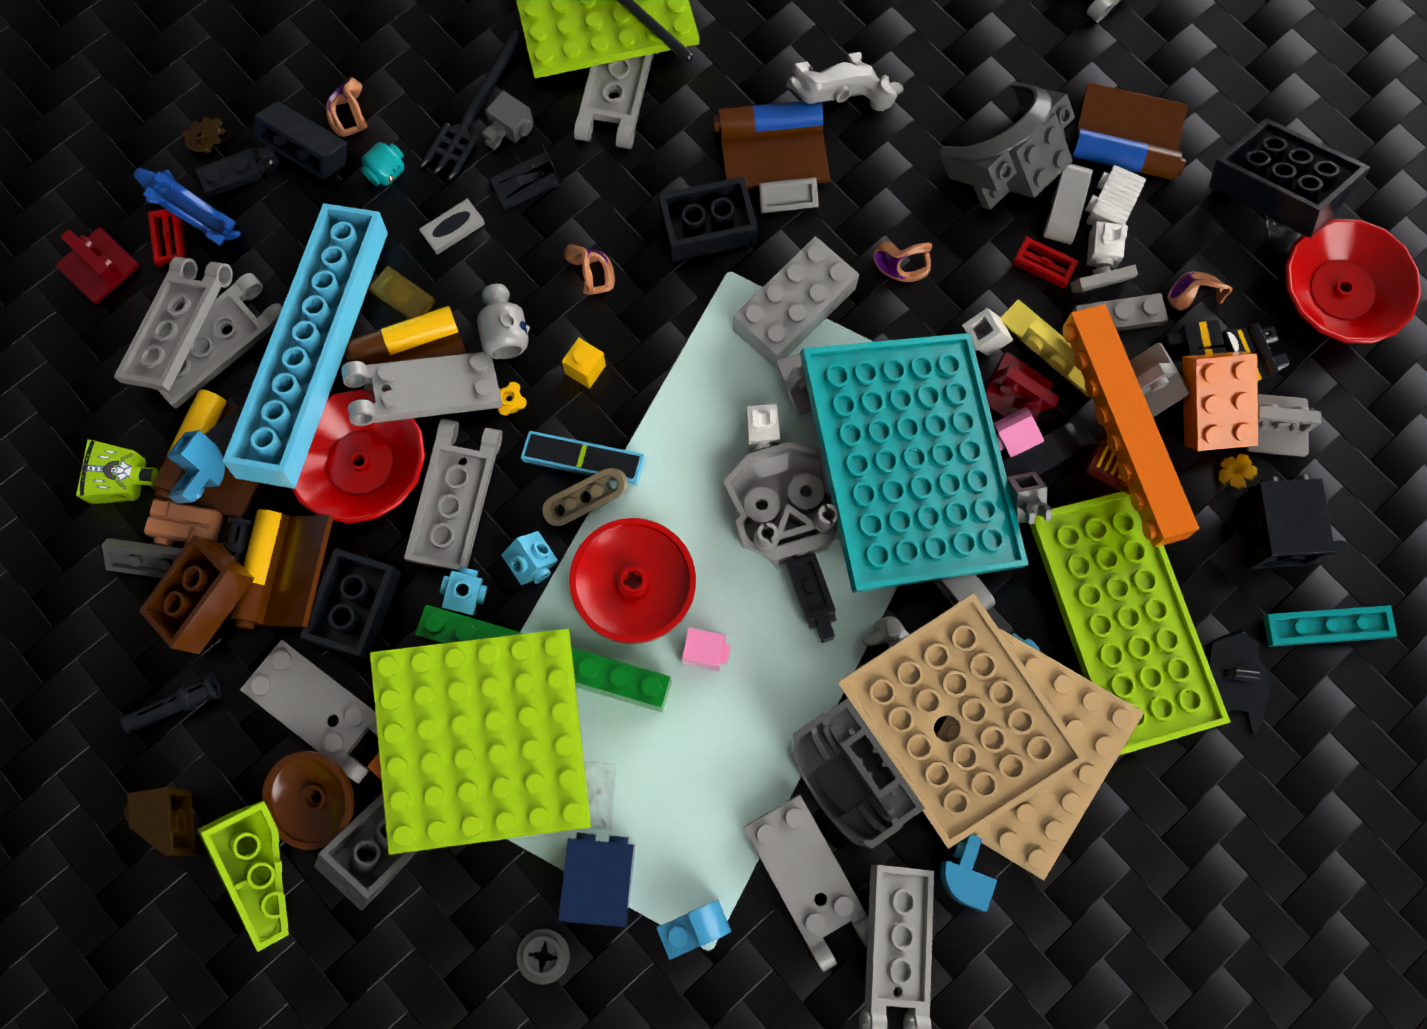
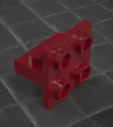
[56,228,139,304]
[985,353,1059,420]

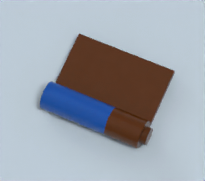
[1071,82,1188,180]
[713,101,830,190]

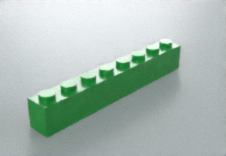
[415,605,672,713]

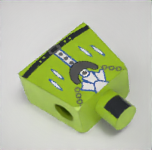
[76,440,158,504]

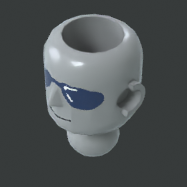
[477,284,530,359]

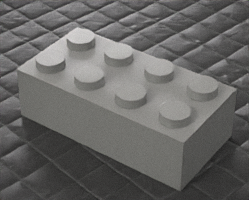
[733,236,859,368]

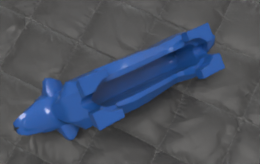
[133,168,241,245]

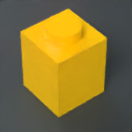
[562,337,606,389]

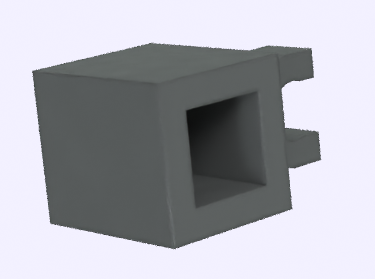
[482,90,533,150]
[1007,471,1052,524]

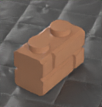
[144,498,224,548]

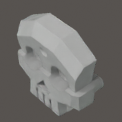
[722,442,838,566]

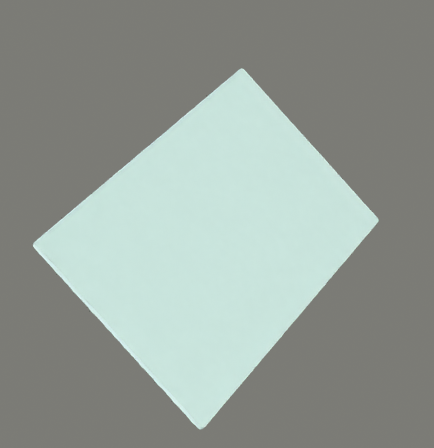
[507,272,898,951]

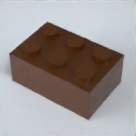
[139,535,254,654]

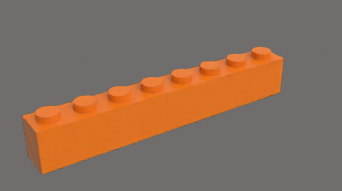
[1063,304,1199,548]

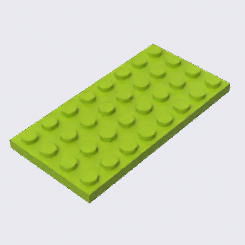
[1029,490,1230,755]

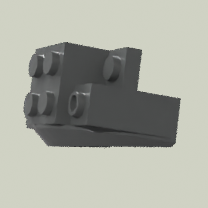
[939,82,1075,210]
[791,698,925,849]

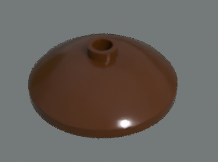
[262,751,354,850]

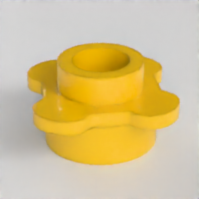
[498,382,527,416]

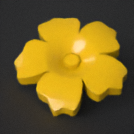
[1219,454,1257,490]

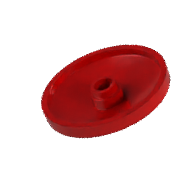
[569,518,696,644]

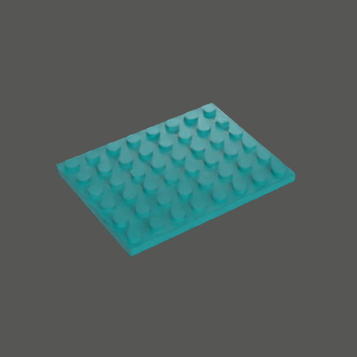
[799,333,1029,593]

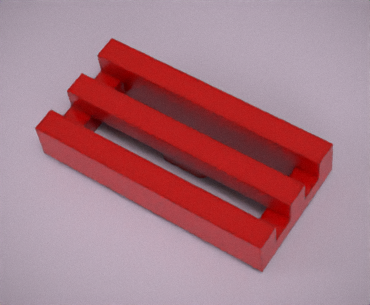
[148,209,186,268]
[1012,236,1079,289]

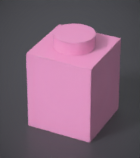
[993,407,1044,458]
[682,628,731,671]

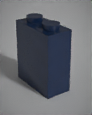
[558,832,635,927]

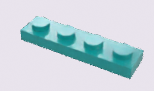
[1263,605,1397,647]

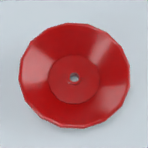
[1285,219,1421,344]
[291,389,425,524]

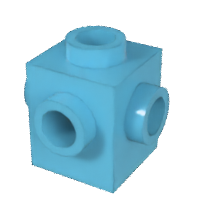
[501,531,558,585]
[440,567,487,615]

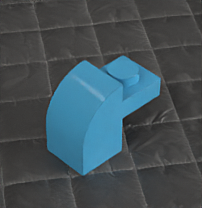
[167,430,225,504]
[940,834,997,912]
[656,900,732,960]

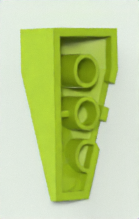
[197,800,289,952]

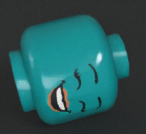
[361,142,405,186]

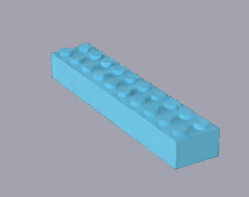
[222,203,388,489]

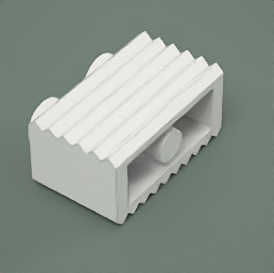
[1085,165,1146,227]

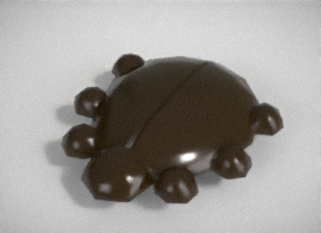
[182,117,225,154]

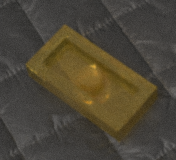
[369,266,435,319]

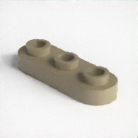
[543,468,628,526]

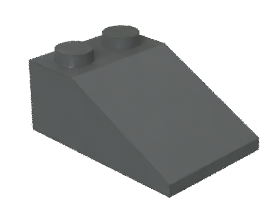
[314,793,417,911]

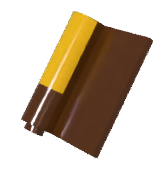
[344,306,467,392]
[151,390,259,519]
[230,509,333,630]

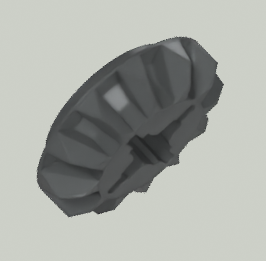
[517,929,570,984]

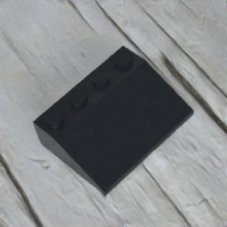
[1209,118,1370,238]

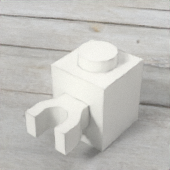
[1087,221,1128,269]
[962,308,1013,357]
[746,404,780,451]

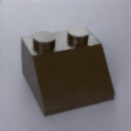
[124,787,196,857]

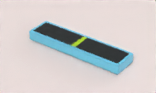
[521,431,646,486]

